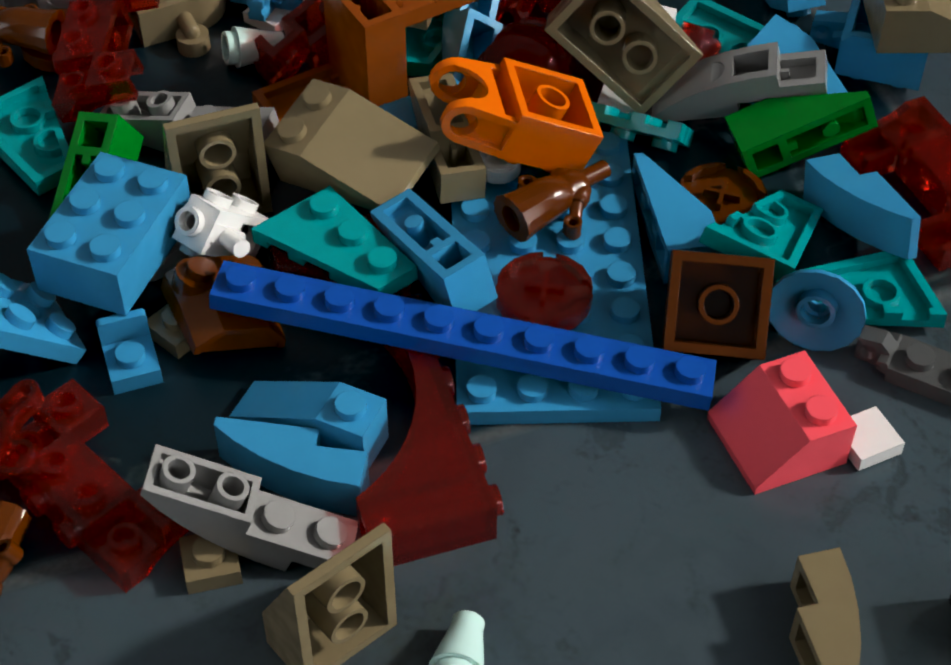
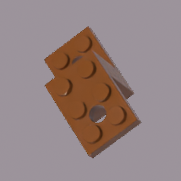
[252,0,477,122]

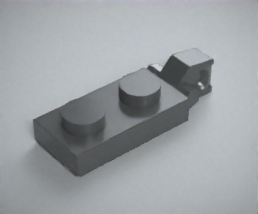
[854,325,951,407]

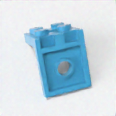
[0,273,87,365]

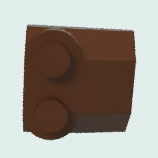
[160,255,286,355]

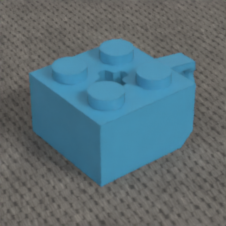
[810,0,928,91]

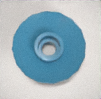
[769,269,867,351]

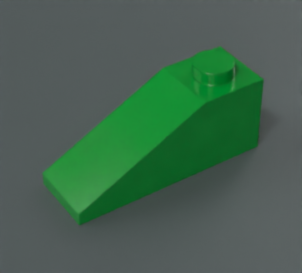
[725,91,878,178]
[49,111,144,219]

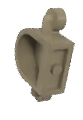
[119,0,226,58]

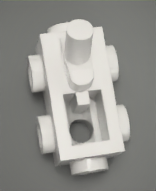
[172,187,269,258]

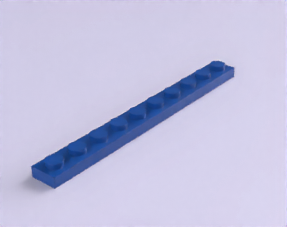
[209,260,717,411]

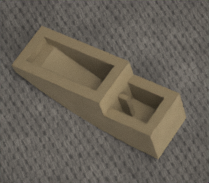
[408,73,486,204]
[789,547,861,665]

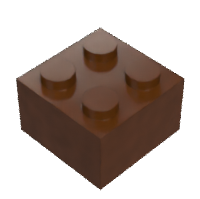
[662,249,775,360]

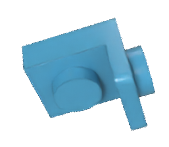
[96,308,164,395]

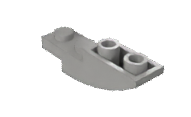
[651,42,828,123]
[100,90,279,152]
[140,444,359,571]

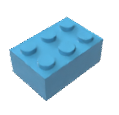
[26,151,190,316]

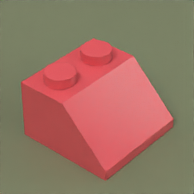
[707,350,857,495]

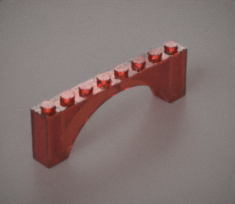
[268,213,504,566]

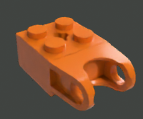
[428,57,604,173]

